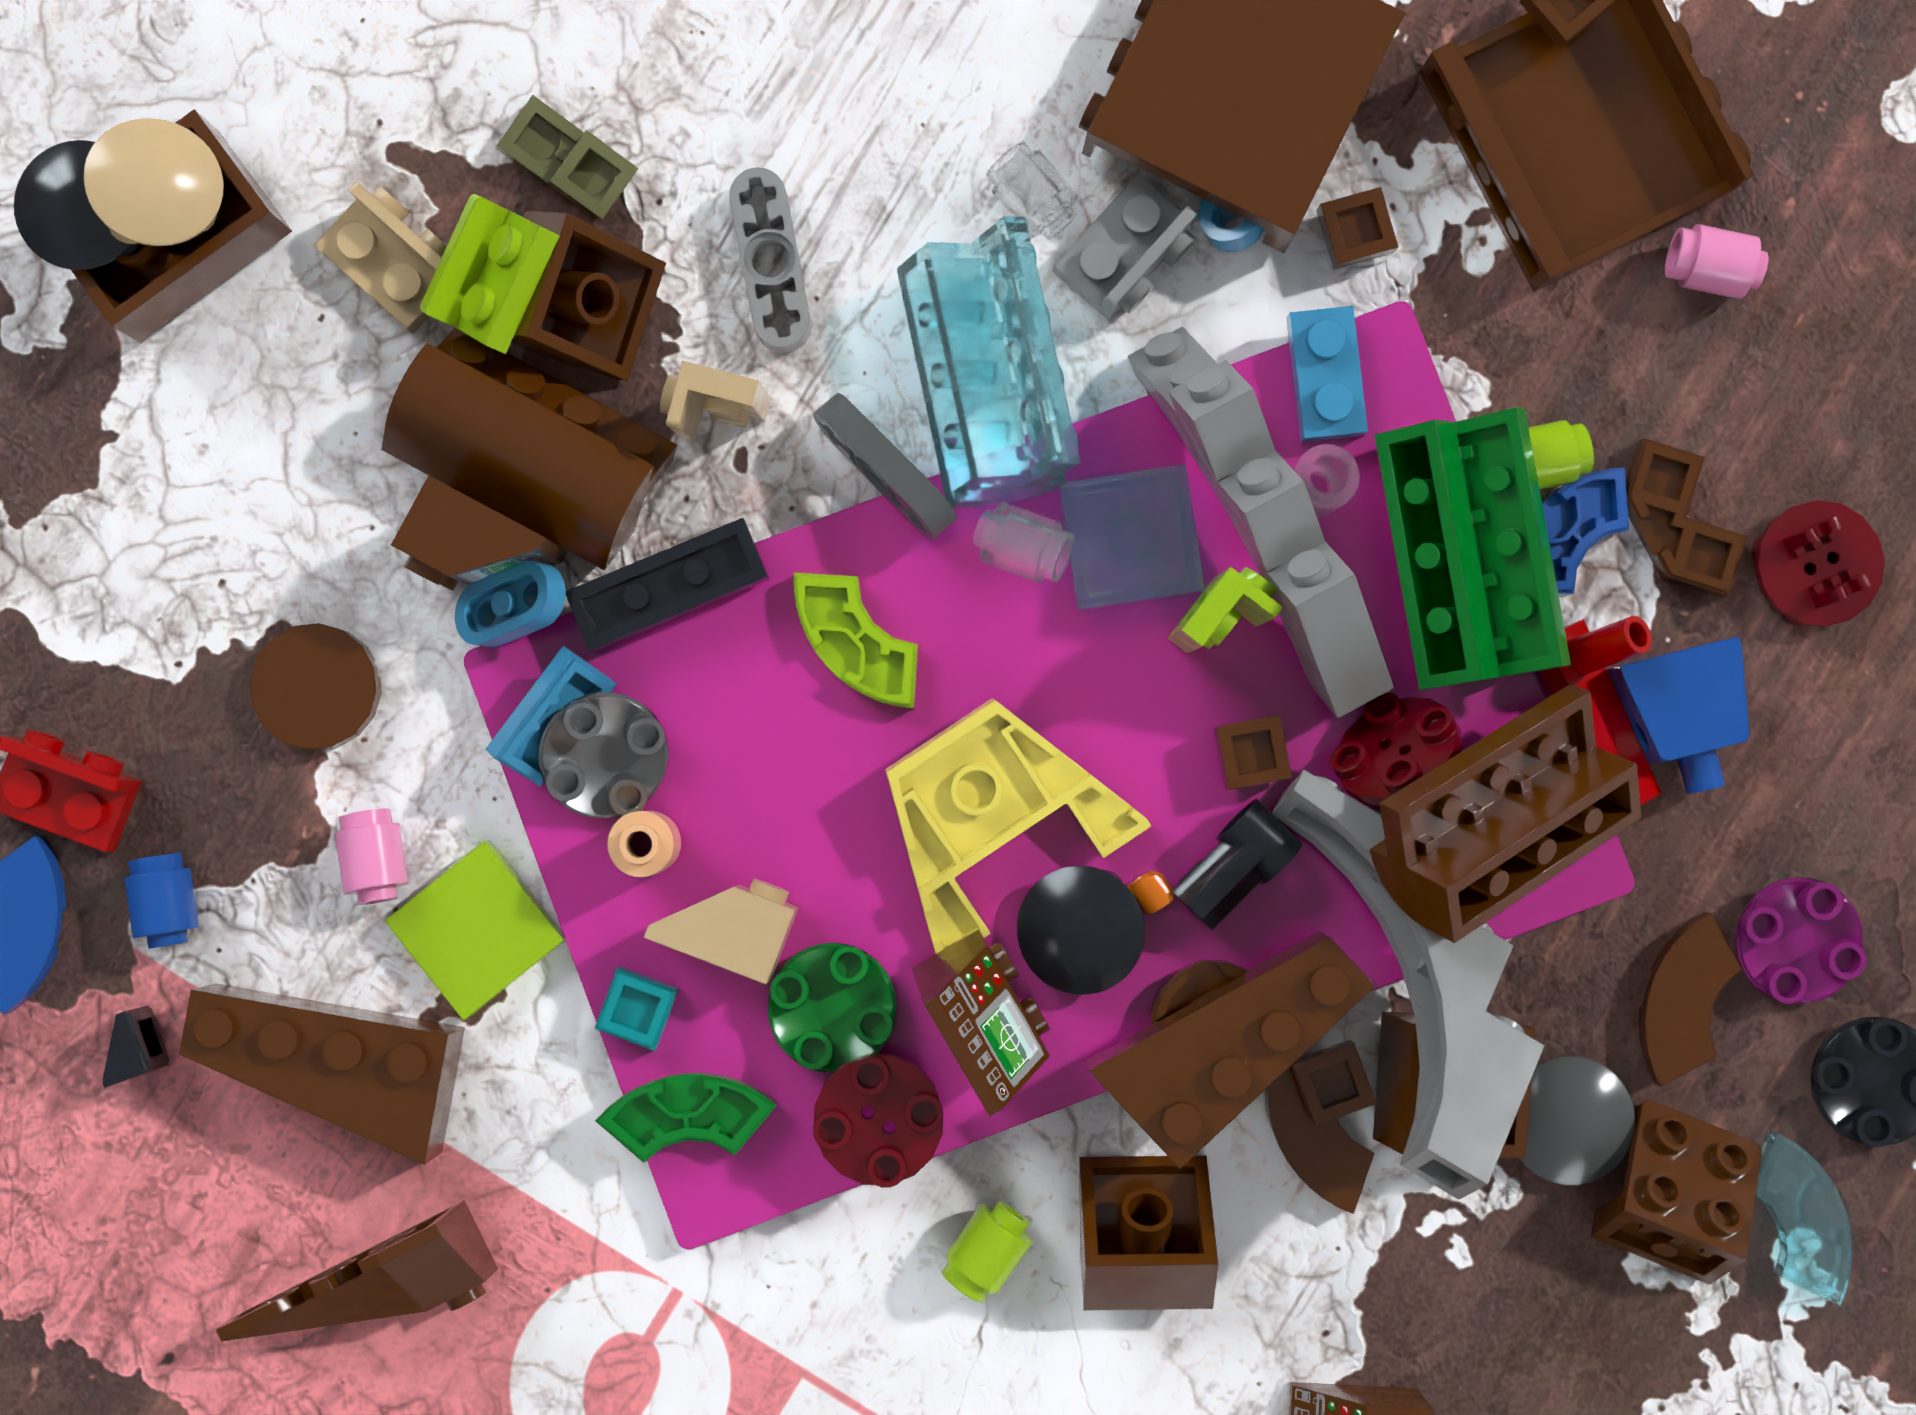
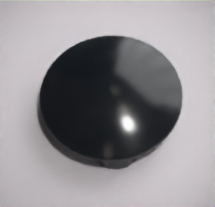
[14,140,140,270]
[1017,865,1145,995]
[1811,1017,1916,1147]

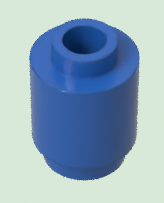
[124,853,200,949]

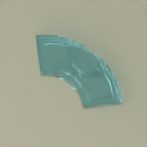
[1756,1130,1852,1306]

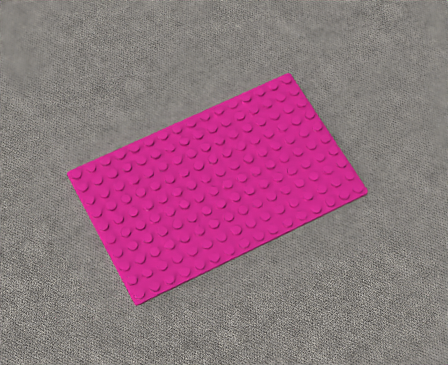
[464,301,1635,1250]

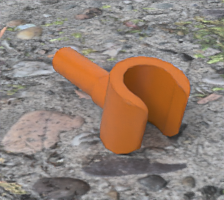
[1127,871,1174,915]

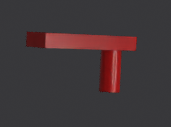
[1540,616,1662,805]

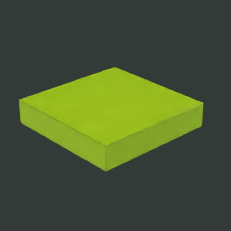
[385,840,566,1021]

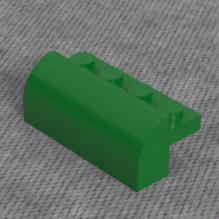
[1374,407,1571,691]

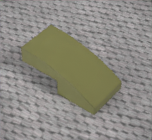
[496,95,639,221]

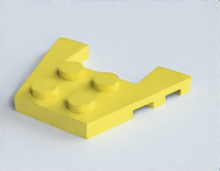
[885,698,1151,954]

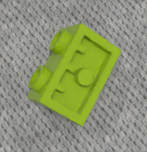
[420,194,560,354]
[1167,567,1283,654]

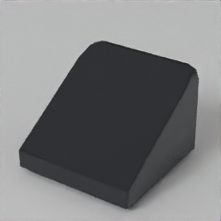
[103,1005,170,1088]

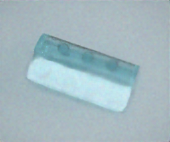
[896,216,1081,508]

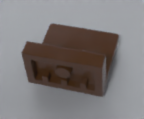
[1591,1099,1762,1285]

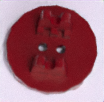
[1752,500,1885,627]
[1330,693,1461,806]
[813,1054,943,1188]

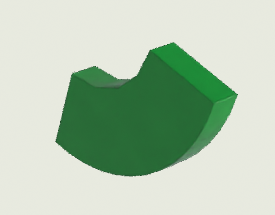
[595,1072,779,1163]

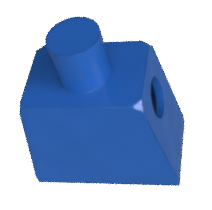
[1606,636,1750,794]

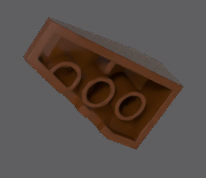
[216,1200,498,1342]

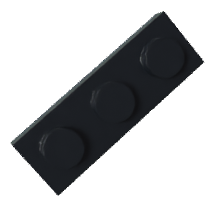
[566,518,770,653]

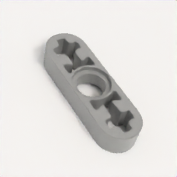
[729,167,812,353]

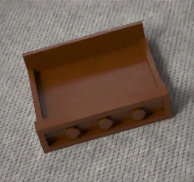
[1079,0,1406,253]
[1419,0,1754,292]

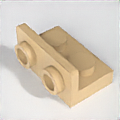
[314,181,447,334]
[660,361,771,442]

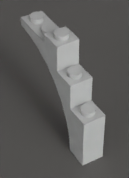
[1127,326,1394,719]
[1272,770,1545,1200]

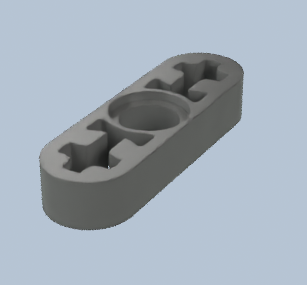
[813,393,957,541]

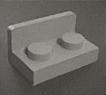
[1053,173,1198,321]

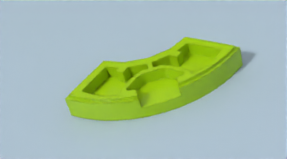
[794,572,918,709]

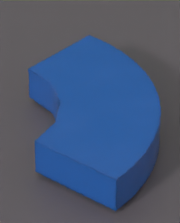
[1542,467,1629,597]
[0,836,66,1015]

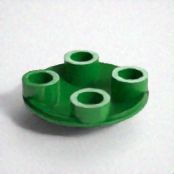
[768,943,897,1073]

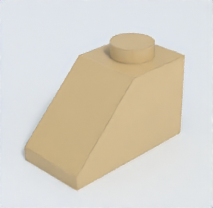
[644,878,799,984]

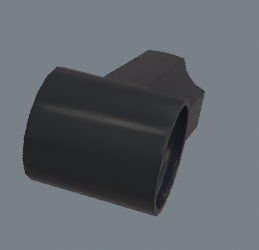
[1171,798,1303,930]

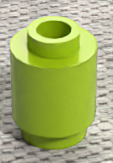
[1529,420,1594,490]
[941,1201,1033,1303]

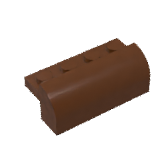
[381,328,678,571]
[1370,684,1642,943]

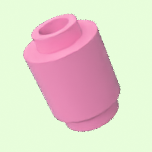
[1665,224,1769,299]
[334,808,409,905]

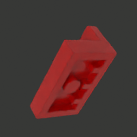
[0,729,142,852]

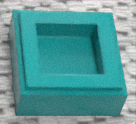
[594,966,680,1051]

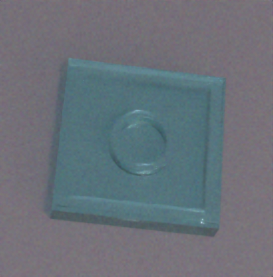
[1058,464,1205,611]

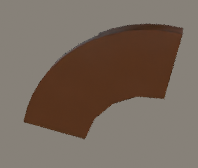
[1639,912,1742,1087]
[1265,1066,1375,1214]

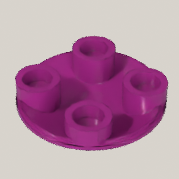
[1735,877,1867,1005]

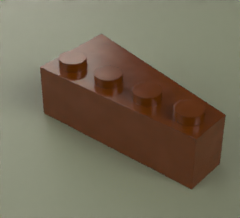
[1085,931,1376,1169]
[179,983,465,1165]

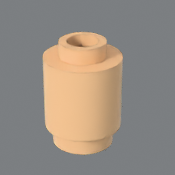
[608,811,681,877]

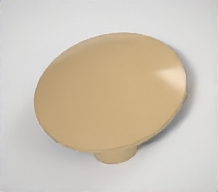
[84,118,223,246]

